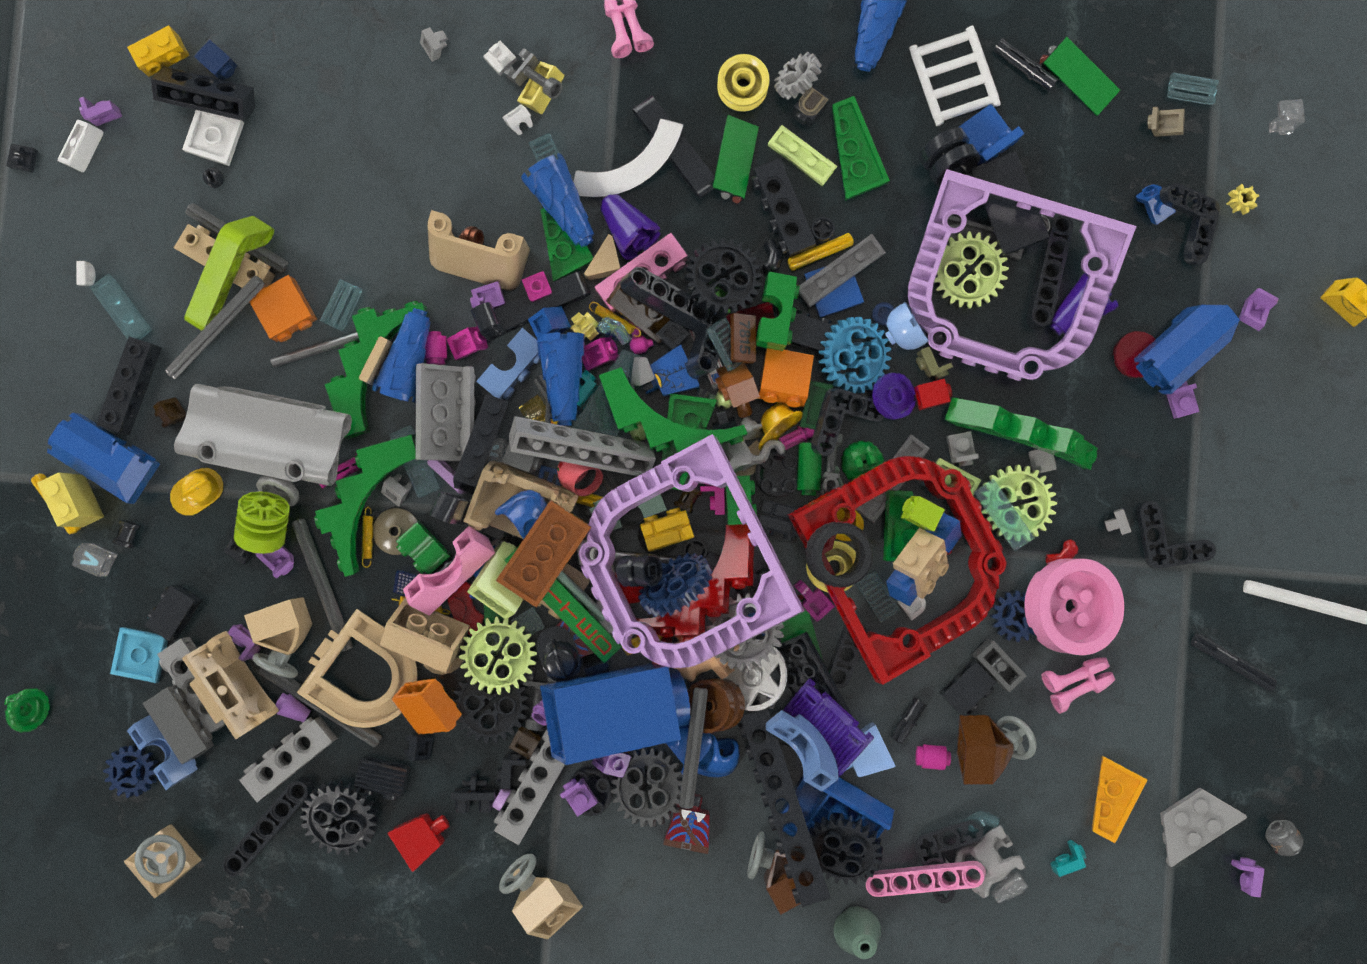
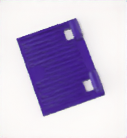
[783,678,874,778]

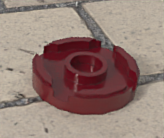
[1113,331,1155,378]

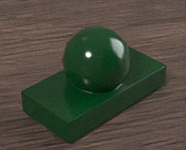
[800,380,834,430]

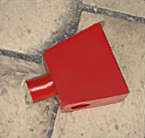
[387,813,450,872]

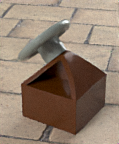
[957,715,1037,784]
[747,831,814,915]

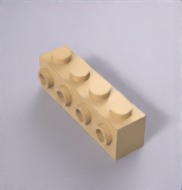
[174,224,276,290]

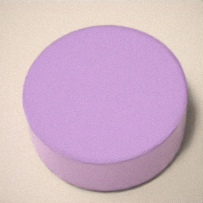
[492,789,512,811]

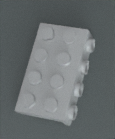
[416,363,476,461]

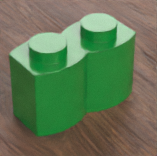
[396,520,450,574]

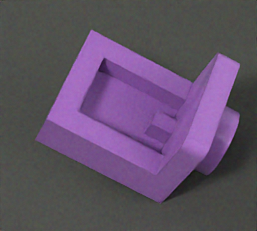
[1239,288,1278,331]
[255,546,294,578]

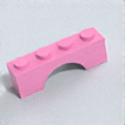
[403,526,495,616]

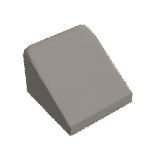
[631,357,655,386]
[1029,449,1057,473]

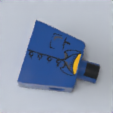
[642,345,700,398]

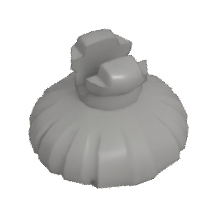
[256,475,299,506]

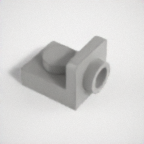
[946,431,979,467]

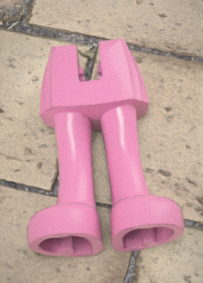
[604,0,654,58]
[1041,657,1115,714]

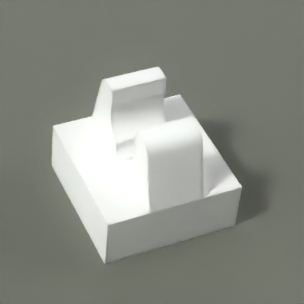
[483,41,517,76]
[502,104,533,135]

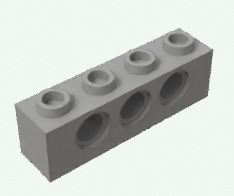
[157,637,226,733]
[239,716,338,802]

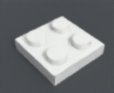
[182,110,244,166]

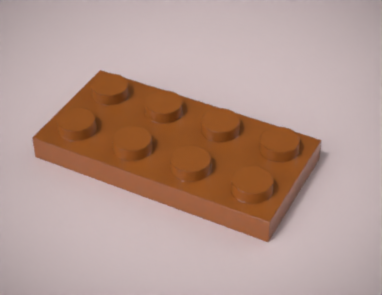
[496,500,591,608]

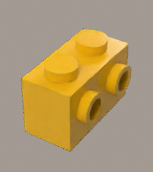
[127,25,190,77]

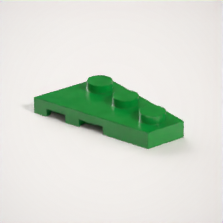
[540,208,593,282]

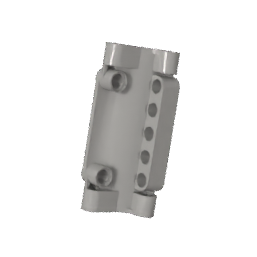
[174,384,352,486]

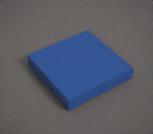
[804,266,864,318]

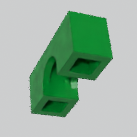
[756,272,800,351]

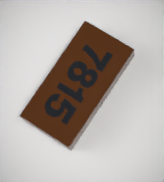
[731,313,756,364]

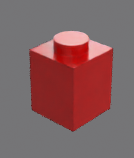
[914,379,952,411]

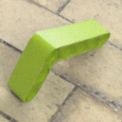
[184,216,274,331]

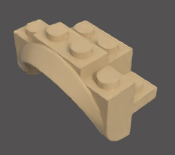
[182,631,279,739]

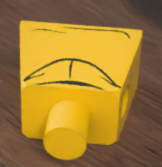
[1320,277,1367,327]

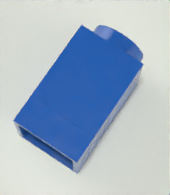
[540,663,690,765]

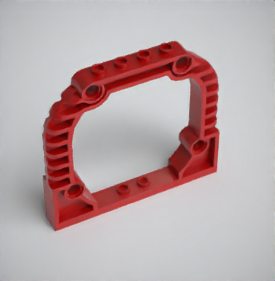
[788,456,1006,685]

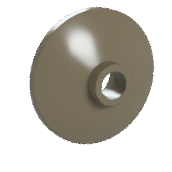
[373,508,417,555]

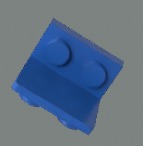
[959,104,1024,165]

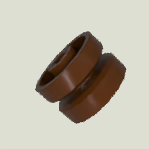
[687,678,745,733]

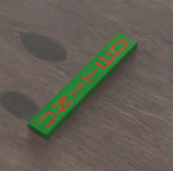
[504,546,622,663]

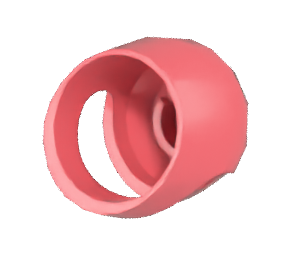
[557,461,603,496]

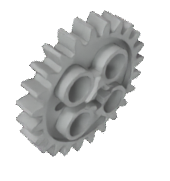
[706,593,784,671]

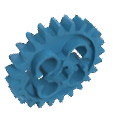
[819,317,892,393]

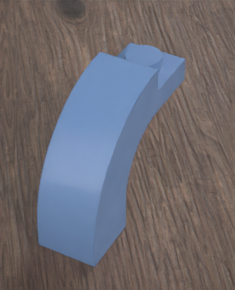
[766,710,839,792]

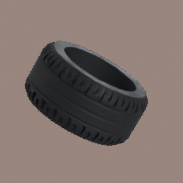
[805,522,873,588]

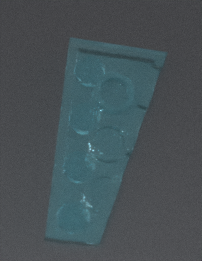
[571,350,641,437]

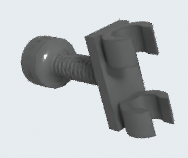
[503,48,563,99]
[819,433,843,496]
[523,666,557,731]

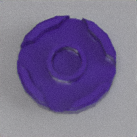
[872,373,916,420]

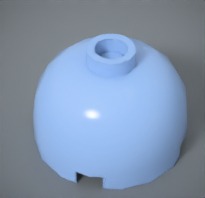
[885,302,929,350]

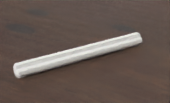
[1243,580,1367,625]

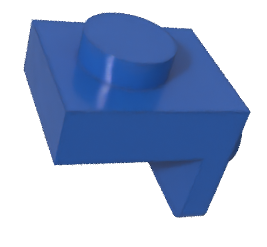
[1135,184,1176,225]

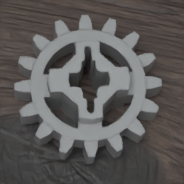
[774,52,822,100]

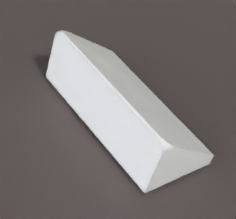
[57,120,103,172]

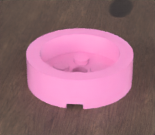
[1025,558,1124,655]

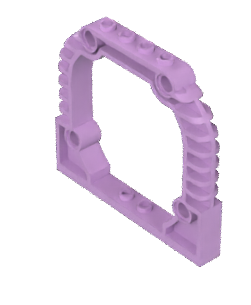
[908,169,1136,381]
[579,434,805,668]

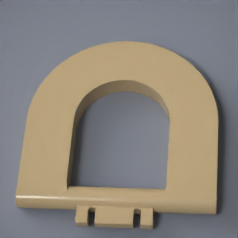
[297,609,417,728]

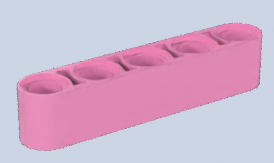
[866,861,986,897]

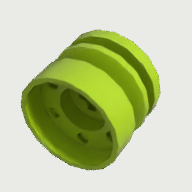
[234,491,290,554]

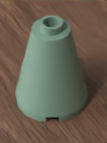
[833,906,881,959]

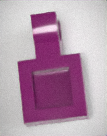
[793,579,835,622]

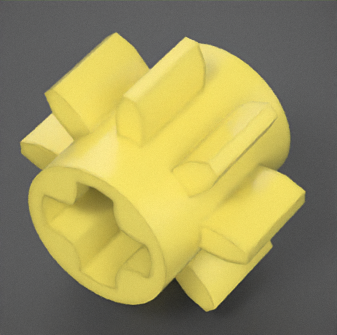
[1226,184,1259,215]
[571,312,599,341]

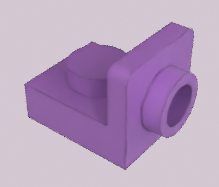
[79,97,122,126]
[470,281,506,309]
[1166,381,1200,419]
[228,624,261,661]
[591,753,631,778]
[560,778,598,817]
[1231,857,1264,897]

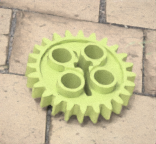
[934,231,1009,309]
[979,465,1057,541]
[459,617,537,695]

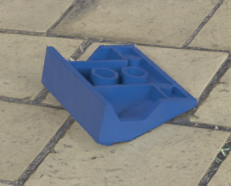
[780,775,894,838]

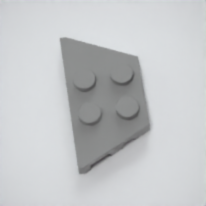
[1160,788,1247,867]

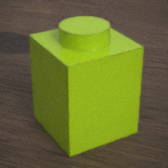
[901,496,945,531]

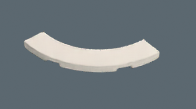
[574,118,684,197]

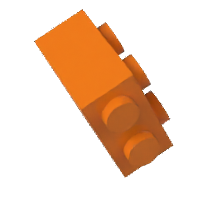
[250,275,317,342]
[758,348,814,407]
[392,678,462,734]

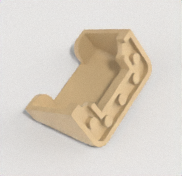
[428,210,530,291]
[463,461,578,539]

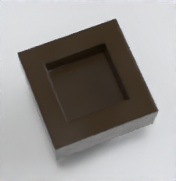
[153,397,187,428]
[509,726,542,759]

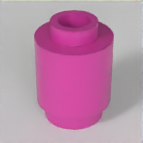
[424,331,447,365]
[916,744,951,770]

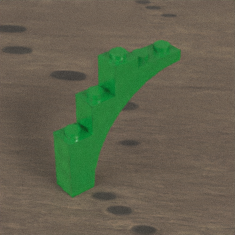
[325,301,429,439]
[599,367,748,453]
[945,397,1098,470]
[314,434,416,577]

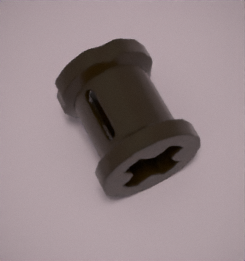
[674,484,703,514]

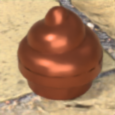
[459,226,484,245]

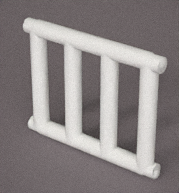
[909,26,1001,126]

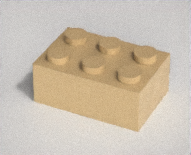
[380,599,470,673]

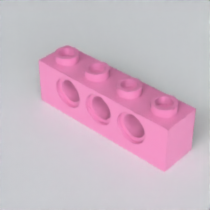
[595,233,687,313]

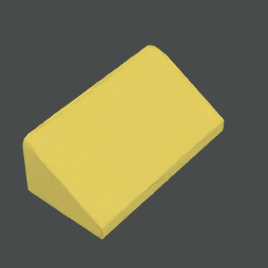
[517,61,564,114]

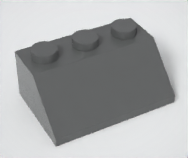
[142,685,214,764]

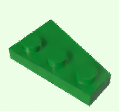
[883,490,920,561]

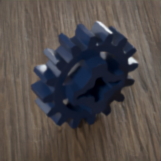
[990,590,1036,642]
[103,744,158,798]

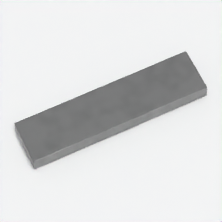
[799,234,886,308]
[856,435,930,523]

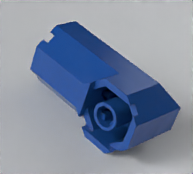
[1134,305,1240,394]
[47,412,160,504]

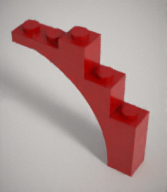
[635,524,754,643]

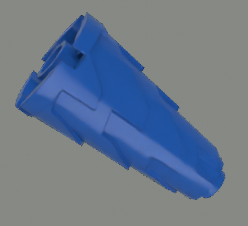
[855,0,907,72]
[521,153,594,248]
[372,308,431,403]
[536,332,585,426]

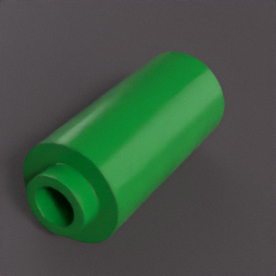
[797,443,822,495]

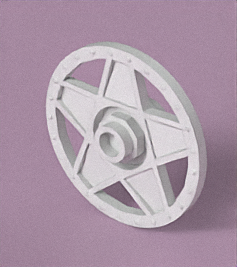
[726,639,787,711]

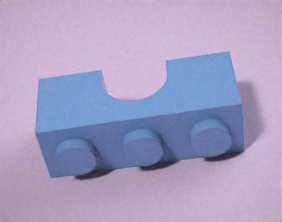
[476,328,541,400]
[127,715,198,790]

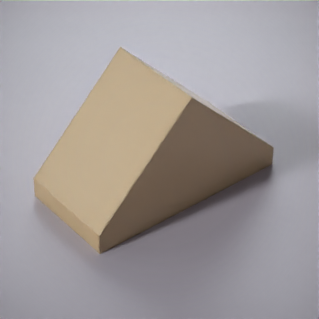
[584,234,620,281]

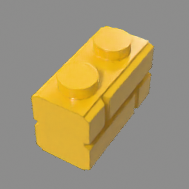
[640,507,694,552]

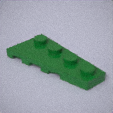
[832,96,890,200]
[662,394,717,491]

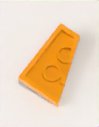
[1092,756,1147,843]

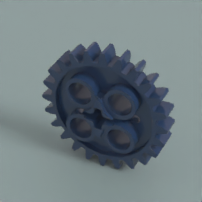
[638,553,713,617]

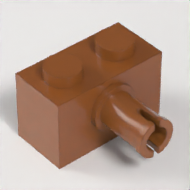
[715,362,760,418]

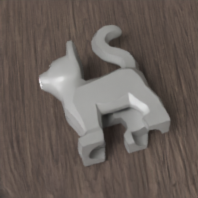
[721,416,785,474]
[945,825,1026,898]

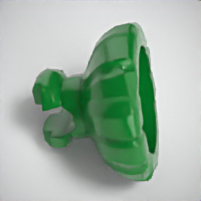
[841,440,884,481]
[4,688,50,733]

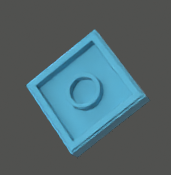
[110,627,168,683]

